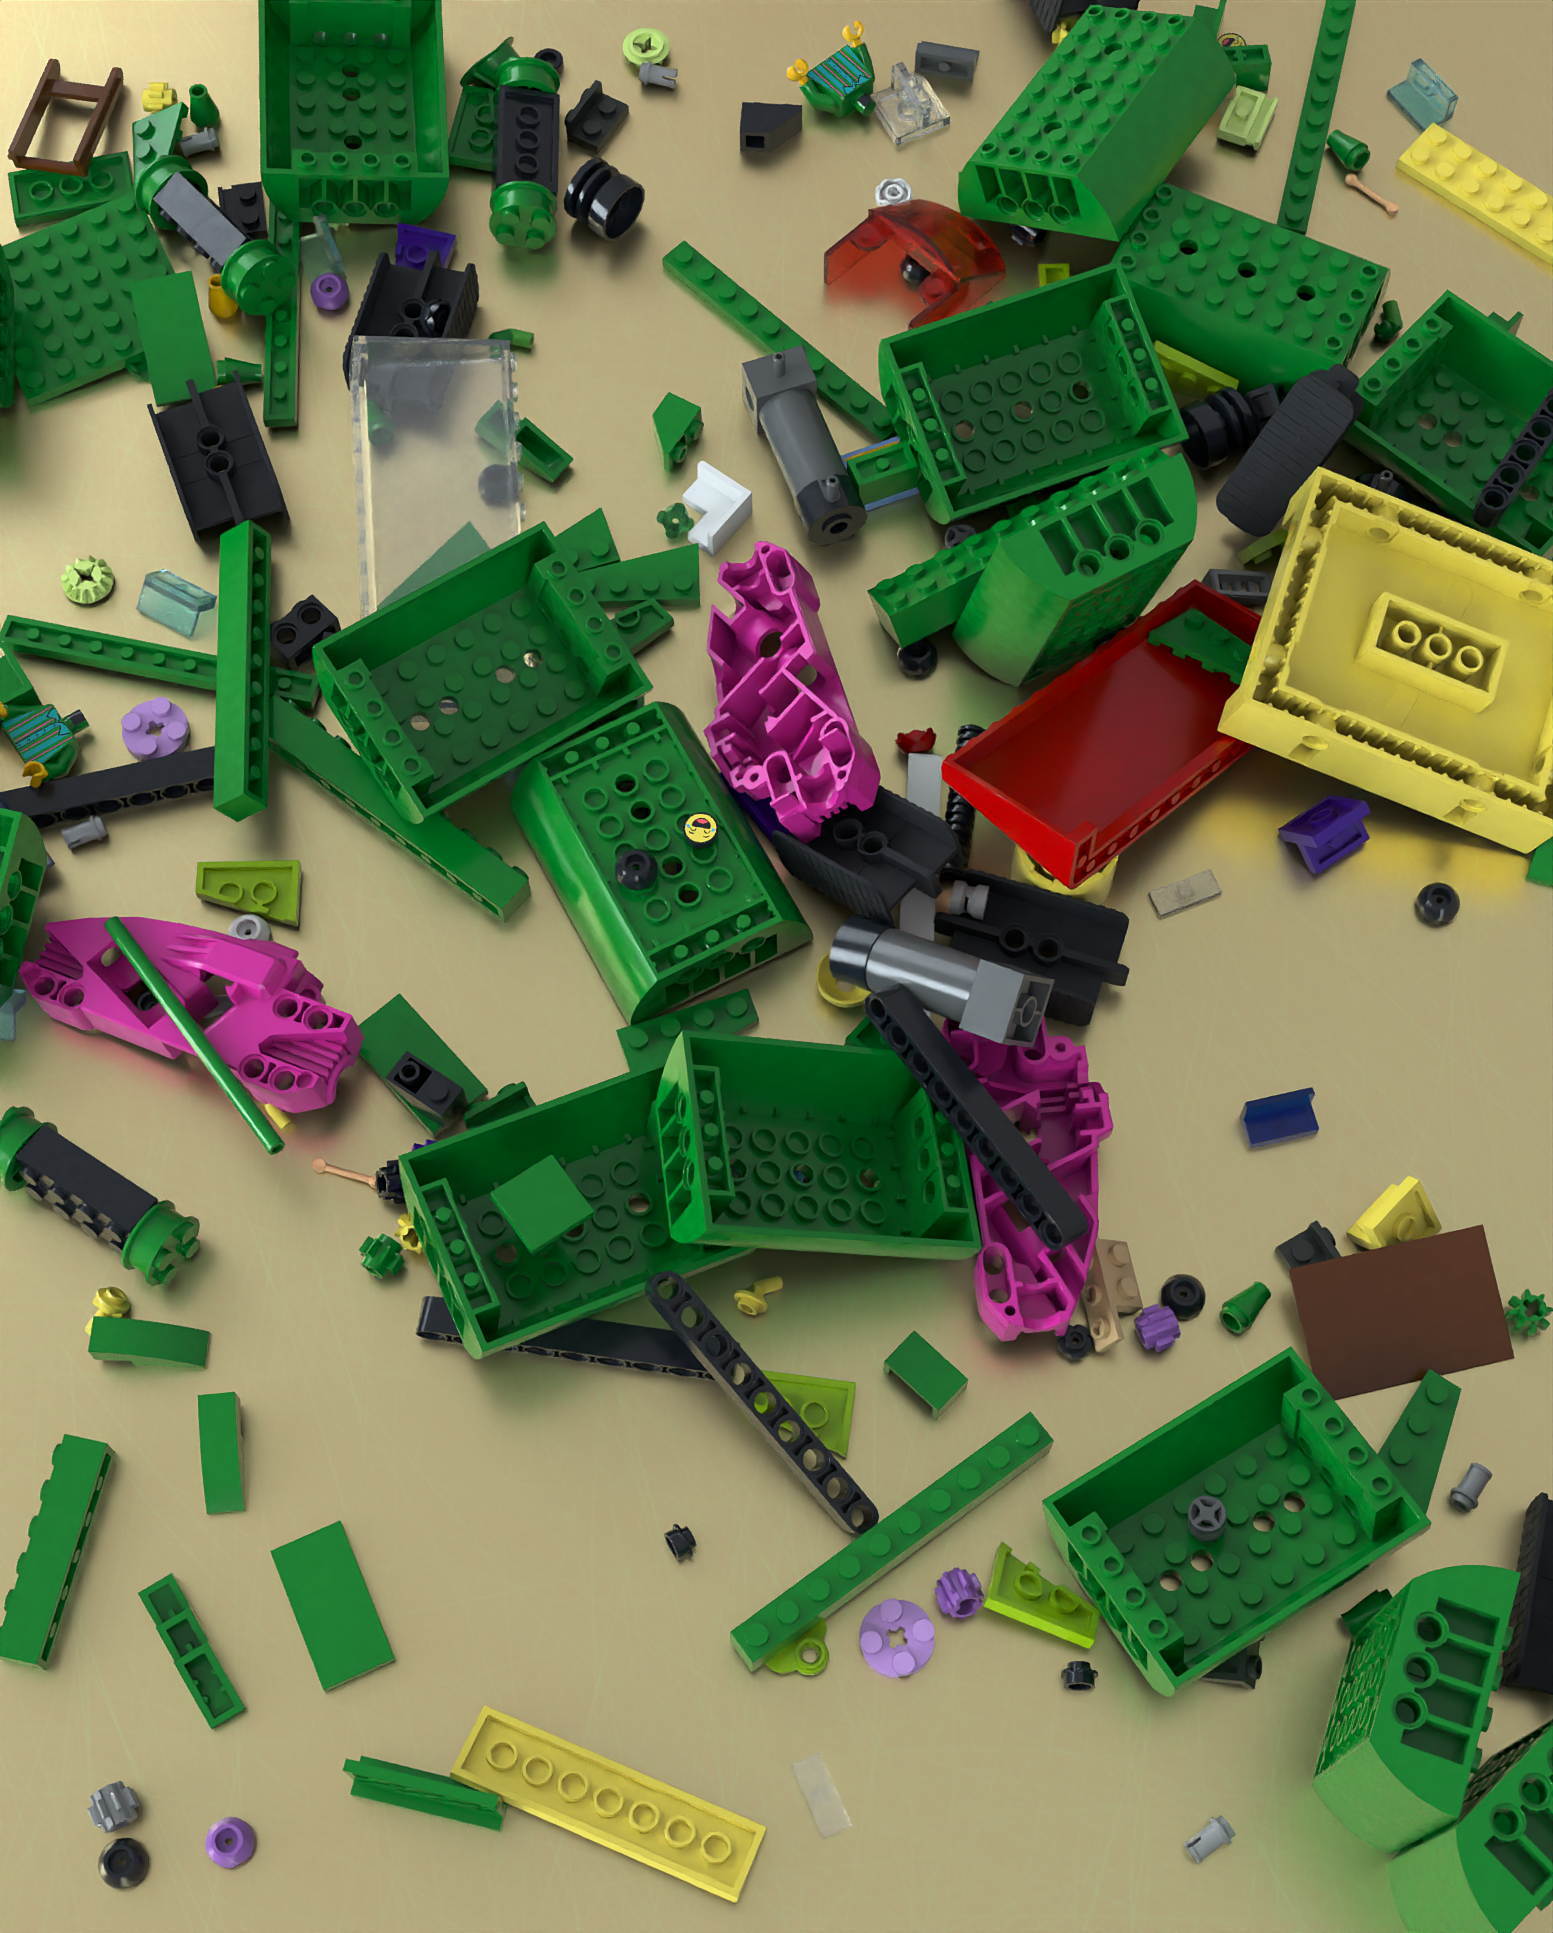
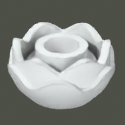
[875,178,913,214]
[227,914,271,941]

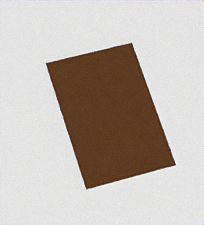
[1289,1224,1515,1400]

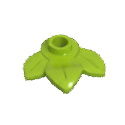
[765,1619,829,1675]

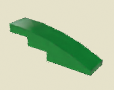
[138,1572,245,1729]

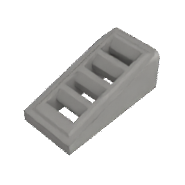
[1201,569,1272,606]

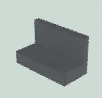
[914,41,980,82]

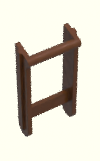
[7,58,124,177]

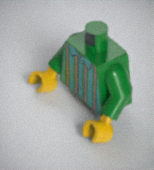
[787,21,876,118]
[0,701,89,788]

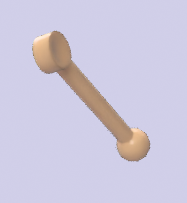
[1345,174,1399,215]
[312,1158,377,1188]

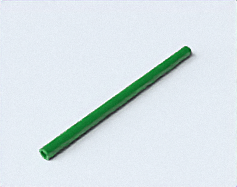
[104,916,285,1155]

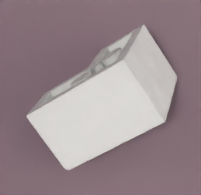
[682,460,752,557]

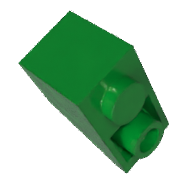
[652,392,704,472]

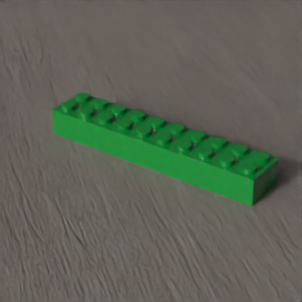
[867,445,1170,648]

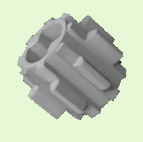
[87,1781,140,1834]

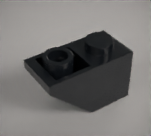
[740,102,802,153]
[385,1051,468,1130]

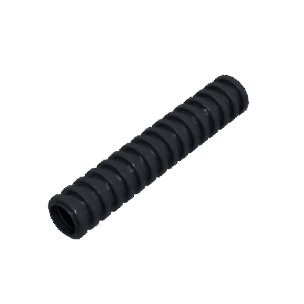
[937,724,986,882]

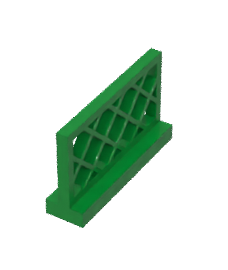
[343,1756,508,1833]

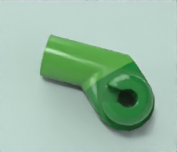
[1374,300,1403,341]
[488,328,534,354]

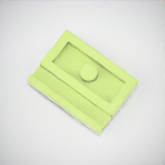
[1216,85,1279,151]

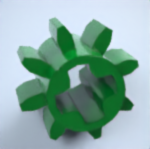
[359,1233,405,1278]
[1505,1289,1553,1338]

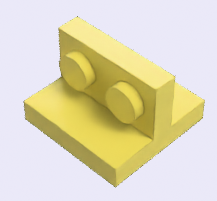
[1346,1176,1442,1250]

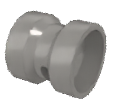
[949,879,990,920]

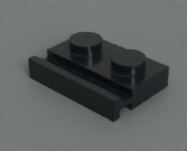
[218,181,268,240]

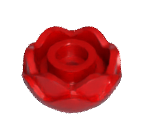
[895,728,937,754]

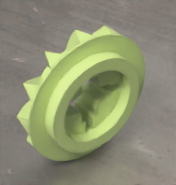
[623,28,670,69]
[61,555,114,604]

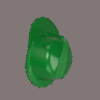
[460,37,520,88]

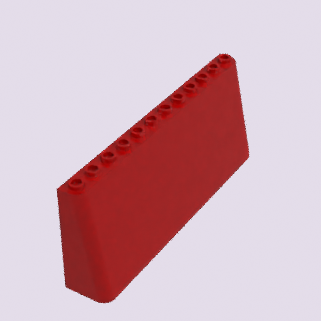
[941,579,1262,890]

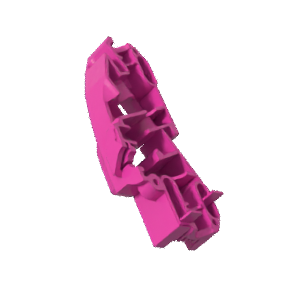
[703,541,881,844]
[18,917,364,1113]
[941,1015,1114,1341]

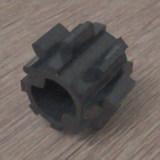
[1009,224,1049,248]
[375,1159,406,1205]

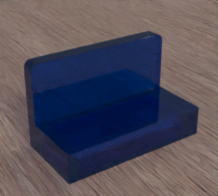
[1239,1087,1319,1149]

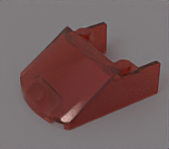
[824,199,1006,330]

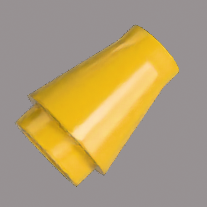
[207,274,238,318]

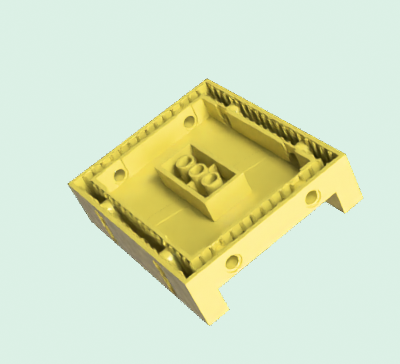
[1217,466,1553,854]

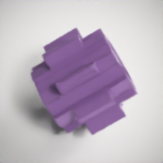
[1134,1303,1181,1352]
[935,1567,984,1619]

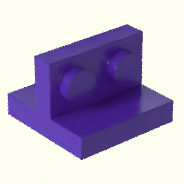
[1278,794,1371,874]

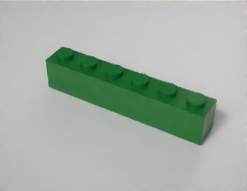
[0,1434,115,1671]

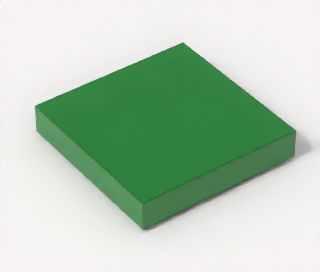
[490,1154,594,1255]

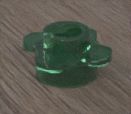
[656,503,694,539]

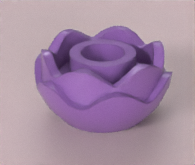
[310,273,350,310]
[205,1817,254,1868]

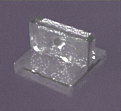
[870,62,950,146]

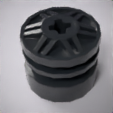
[564,157,645,242]
[1178,386,1257,470]

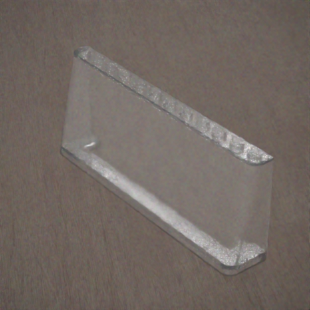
[349,335,534,723]

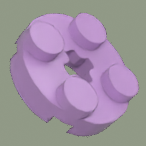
[121,697,191,761]
[859,1599,935,1678]

